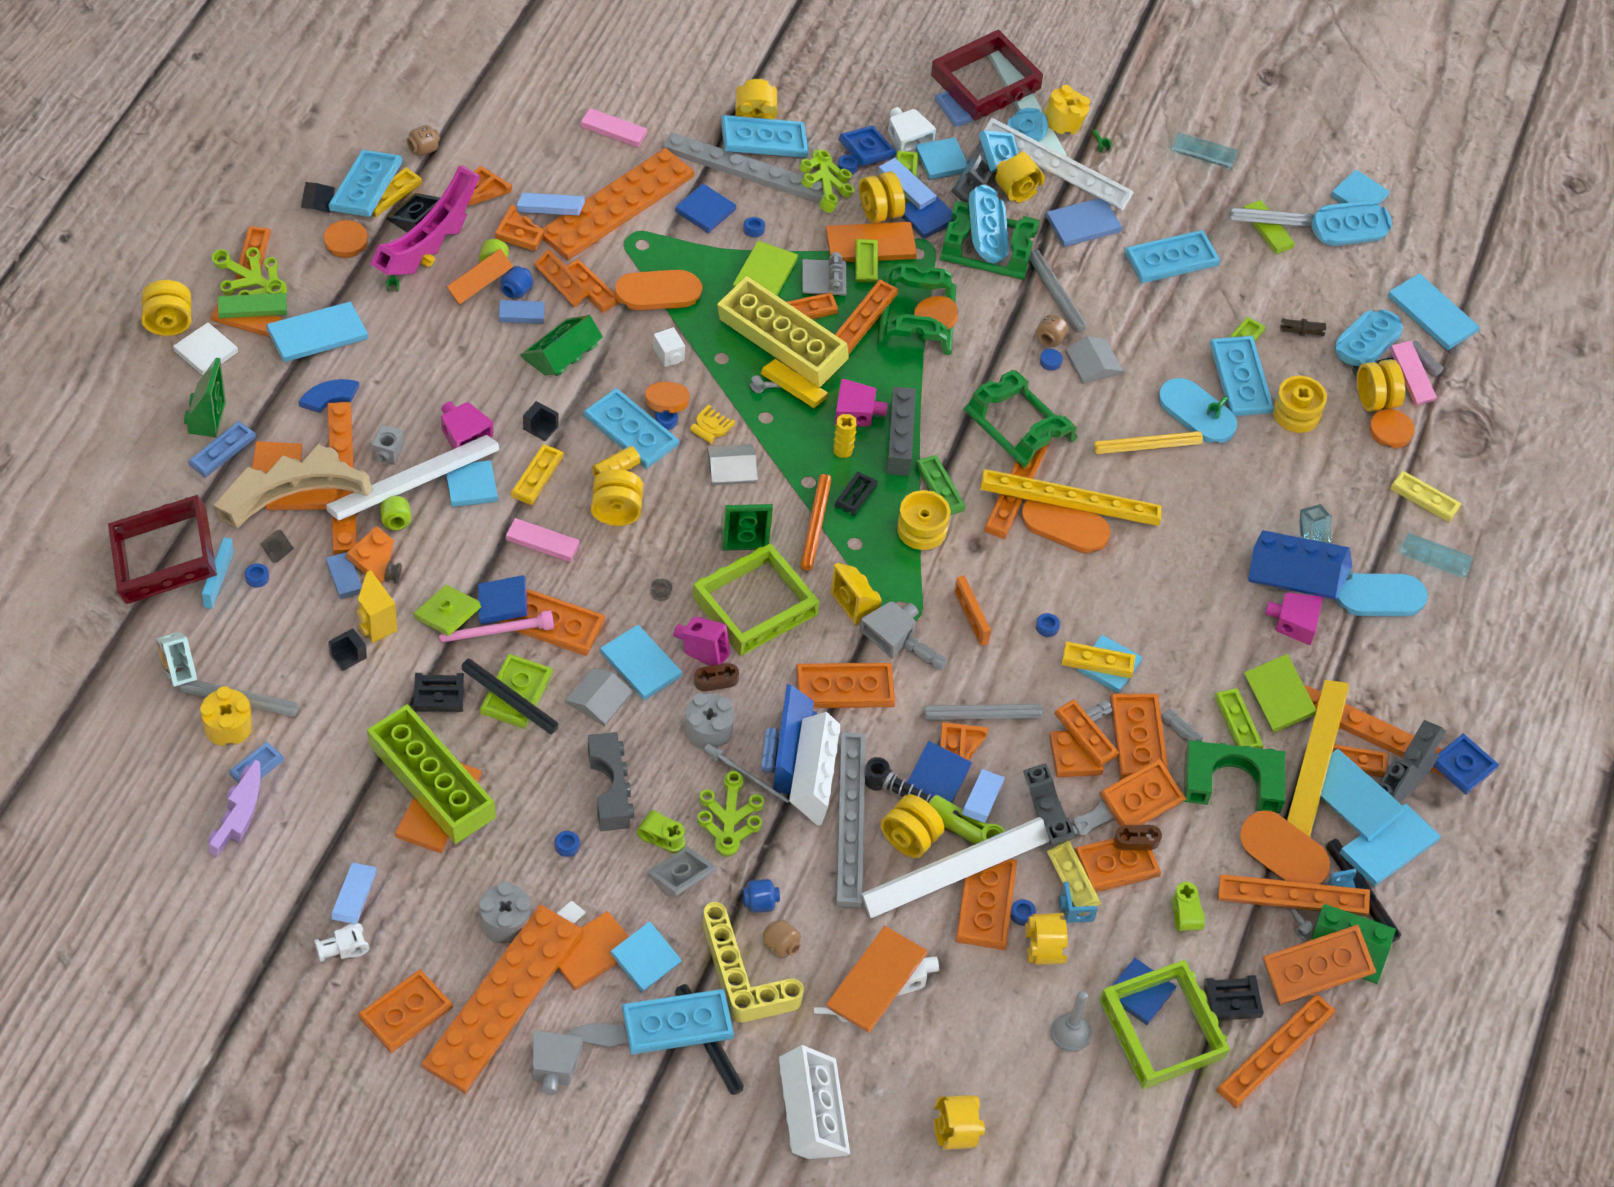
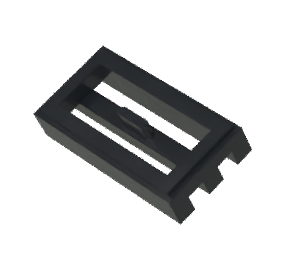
[835,472,878,517]

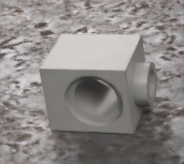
[372,424,404,465]

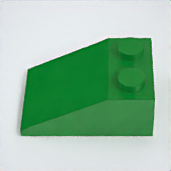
[184,358,226,437]
[720,504,773,551]

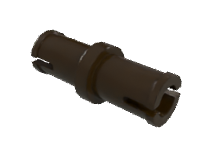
[1280,318,1326,337]

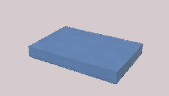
[1046,198,1122,247]

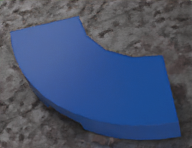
[299,379,359,413]

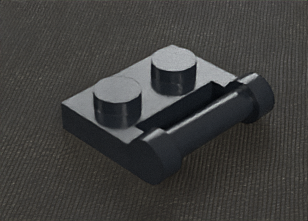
[414,673,464,712]
[1204,975,1264,1021]

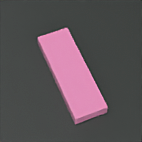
[581,108,647,147]
[1390,341,1437,406]
[506,518,580,562]

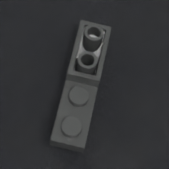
[951,140,993,203]
[1379,720,1446,803]

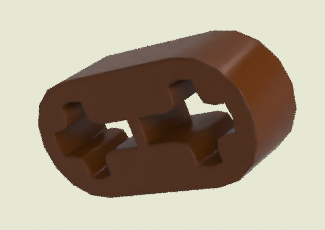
[694,663,739,691]
[1114,825,1162,850]

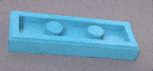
[202,537,234,609]

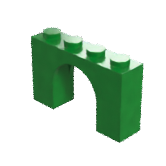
[1184,740,1285,813]

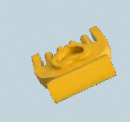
[690,404,735,444]

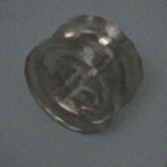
[384,561,402,584]
[650,578,672,601]

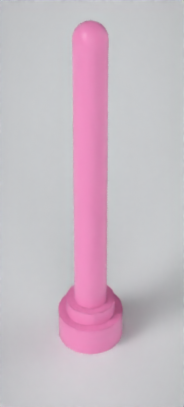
[439,610,554,642]

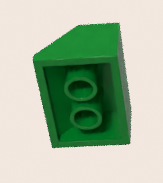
[520,315,603,376]
[1311,903,1396,984]

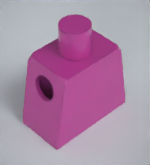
[834,379,888,427]
[441,401,493,449]
[1265,593,1323,645]
[673,617,731,666]

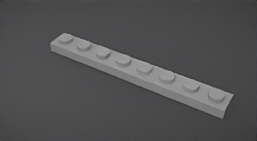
[663,132,824,203]
[836,732,866,908]

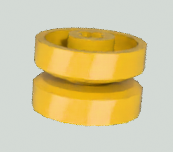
[859,171,905,223]
[141,280,192,336]
[1357,359,1405,412]
[1273,375,1327,433]
[591,469,644,526]
[897,490,951,550]
[880,794,945,858]

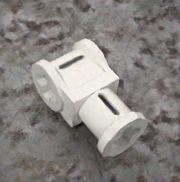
[314,923,370,962]

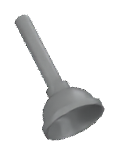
[1051,991,1092,1052]

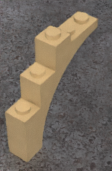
[213,444,373,529]

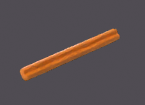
[800,474,831,571]

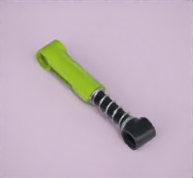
[865,757,1005,844]

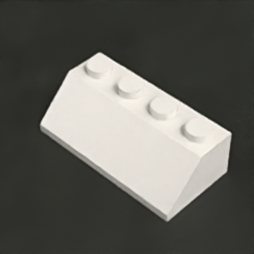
[789,712,840,826]
[779,1045,850,1159]

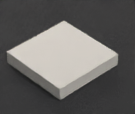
[173,323,238,376]

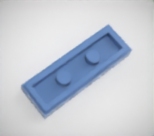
[188,421,256,478]

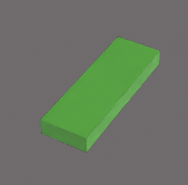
[218,293,287,318]
[915,455,966,515]

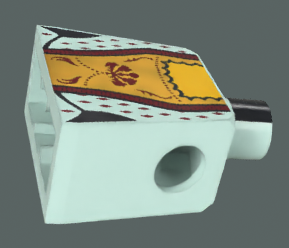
[156,632,197,687]

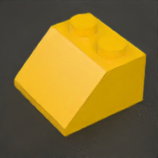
[830,563,882,626]
[357,570,397,643]

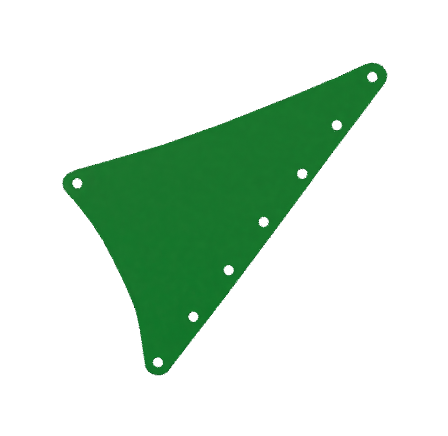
[624,231,936,621]

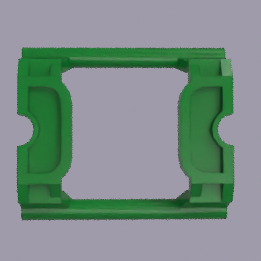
[940,200,1040,280]
[877,263,957,355]
[963,370,1078,468]

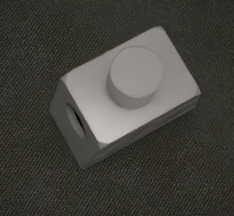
[860,602,918,659]
[533,1030,583,1095]

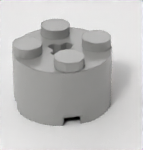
[684,693,734,750]
[479,881,531,943]

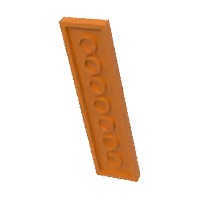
[541,148,695,261]
[421,904,583,1094]

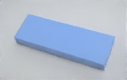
[878,158,936,210]
[516,193,585,215]
[962,769,1005,823]
[332,863,377,924]

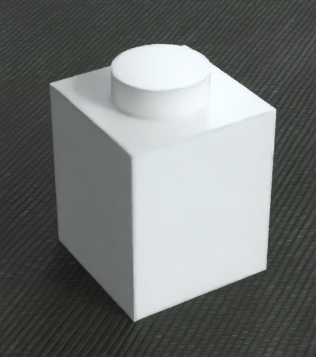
[653,327,685,367]

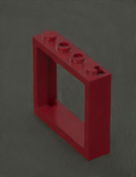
[931,29,1043,121]
[108,494,217,604]

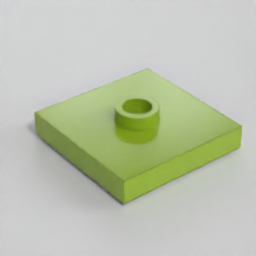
[413,585,481,636]

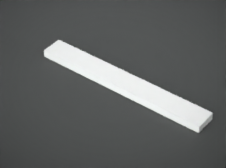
[984,117,1134,211]
[326,435,499,521]
[861,817,1049,918]

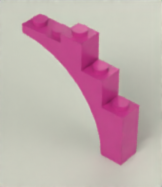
[370,165,480,275]

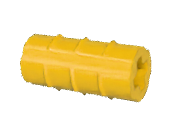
[833,414,857,458]
[591,446,640,478]

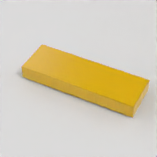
[371,167,422,217]
[761,359,828,408]
[511,444,564,505]
[1061,641,1136,679]

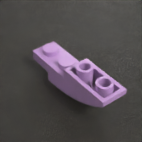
[207,760,261,858]

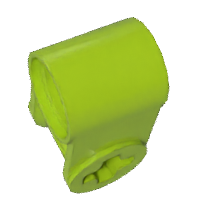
[636,810,685,853]
[1171,882,1205,932]

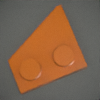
[468,166,512,206]
[495,205,544,252]
[345,526,394,584]
[940,722,989,761]
[1049,731,1104,777]

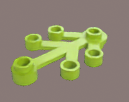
[799,150,855,213]
[212,247,287,295]
[697,771,764,857]

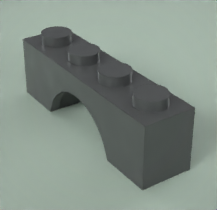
[886,386,916,476]
[587,732,634,831]

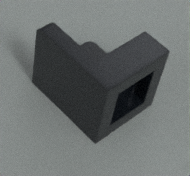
[301,182,335,213]
[523,401,559,441]
[328,628,367,671]

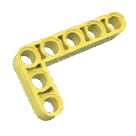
[703,902,804,1022]

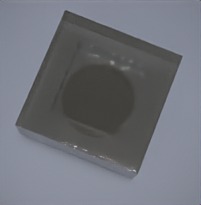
[260,530,294,563]

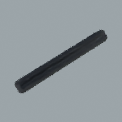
[461,658,559,734]
[1326,839,1401,943]
[675,984,744,1095]

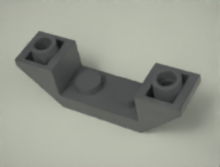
[1023,763,1076,846]

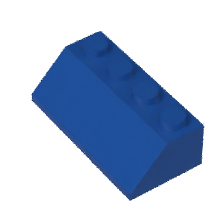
[1248,530,1352,600]
[773,684,818,794]

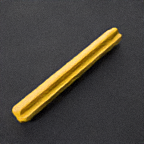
[1094,431,1203,454]

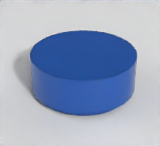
[837,155,859,175]
[743,217,765,237]
[1040,349,1063,371]
[655,410,678,430]
[245,563,269,588]
[1035,613,1060,637]
[555,831,580,857]
[1010,899,1036,926]

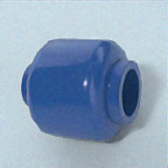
[500,266,533,299]
[743,879,780,913]

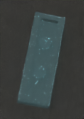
[1172,132,1238,169]
[1400,533,1473,578]

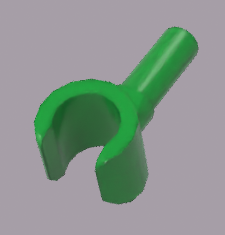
[1092,130,1112,153]
[386,275,400,292]
[1207,396,1228,419]

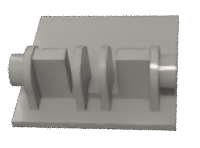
[802,252,846,296]

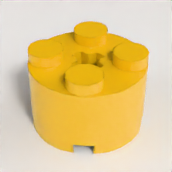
[735,79,778,119]
[1042,85,1090,135]
[995,151,1045,203]
[200,686,252,746]
[1025,913,1068,965]
[934,1095,985,1150]

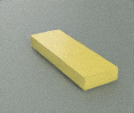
[1390,471,1462,522]
[1047,841,1102,915]

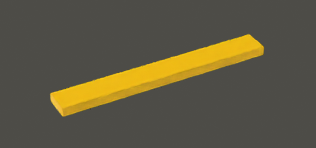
[980,469,1162,526]
[1287,680,1349,837]

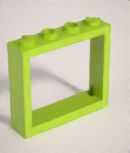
[692,543,820,657]
[1098,960,1230,1090]

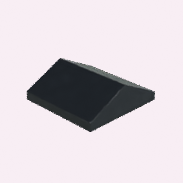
[387,193,440,232]

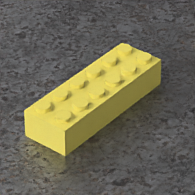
[717,276,849,388]

